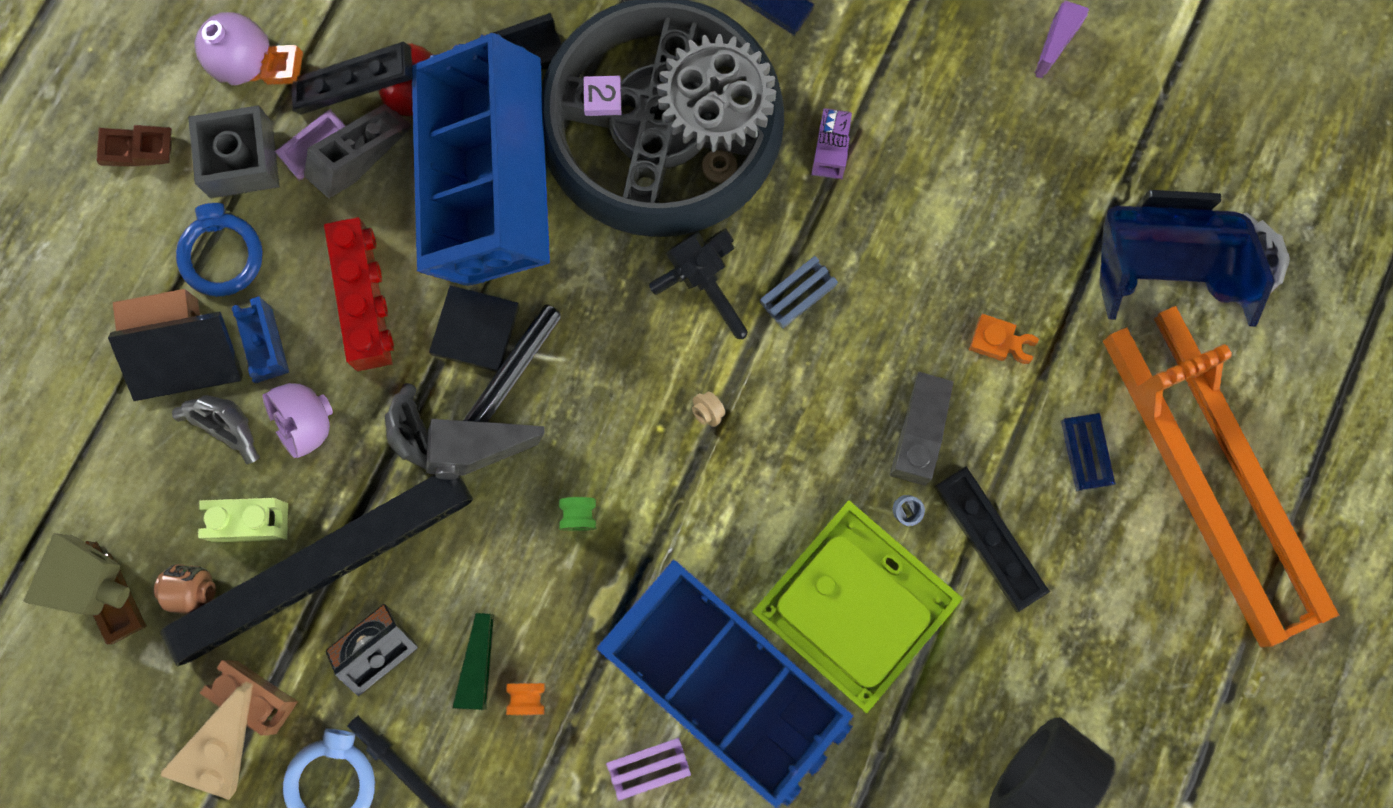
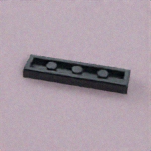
[292,41,413,115]
[934,466,1050,612]

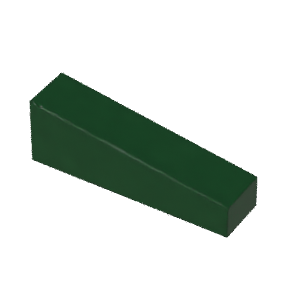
[452,613,494,710]

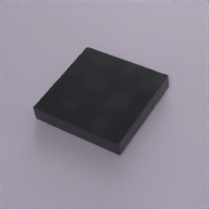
[429,285,520,372]

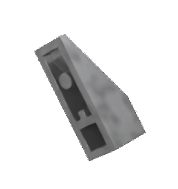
[304,104,411,199]
[890,372,954,486]
[426,419,544,480]

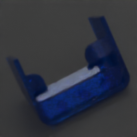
[1099,206,1275,327]

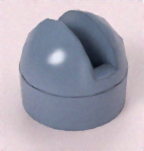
[892,495,925,526]

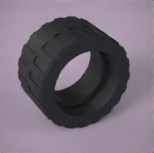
[989,717,1116,808]

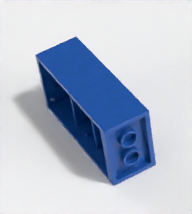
[412,33,550,286]
[596,559,853,808]

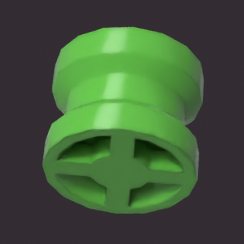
[559,497,596,531]

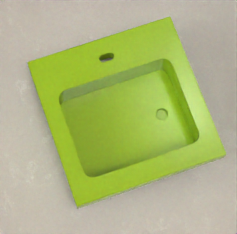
[751,500,964,714]

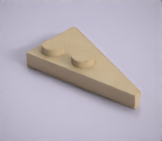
[161,682,253,800]

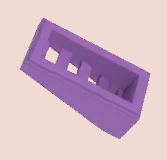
[1035,0,1089,78]

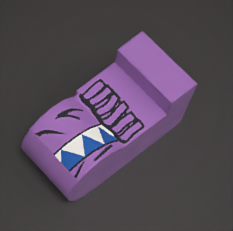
[811,108,852,179]

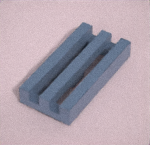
[760,256,838,329]

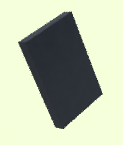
[108,311,243,401]

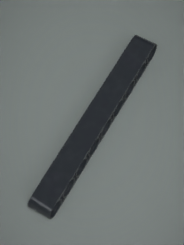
[160,474,473,666]

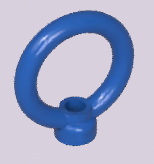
[176,203,263,297]

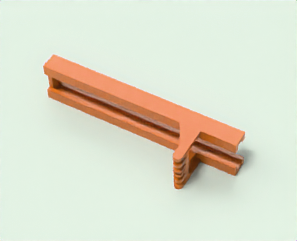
[1103,306,1339,647]

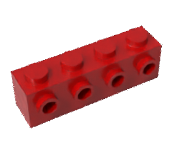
[324,217,394,372]

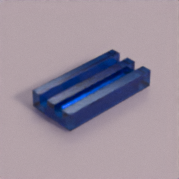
[1061,413,1116,492]

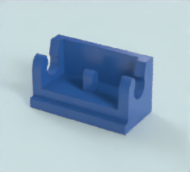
[232,296,290,383]

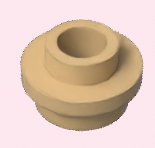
[702,150,737,183]
[692,392,725,427]

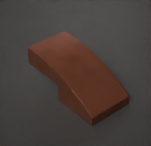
[96,125,172,166]

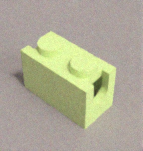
[198,498,288,542]

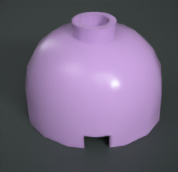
[195,12,269,85]
[262,383,333,458]

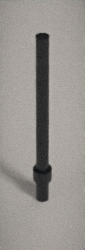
[347,715,451,808]

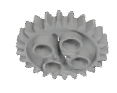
[657,34,776,152]

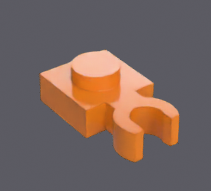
[250,45,303,85]
[969,314,1039,364]

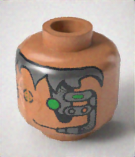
[154,564,216,615]

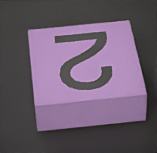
[584,76,621,116]

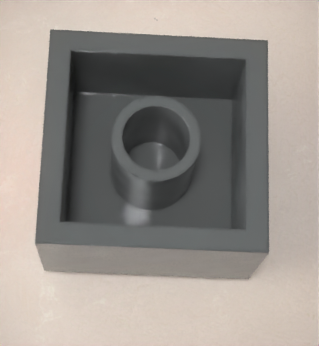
[188,105,280,198]

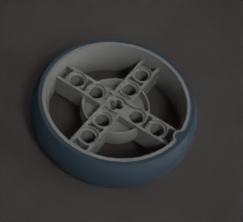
[542,0,784,237]

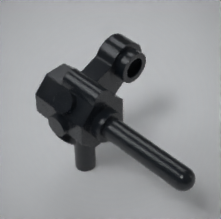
[649,228,748,340]

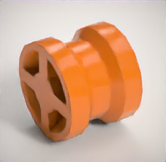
[506,683,545,715]

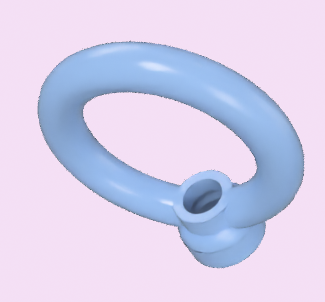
[283,729,375,808]

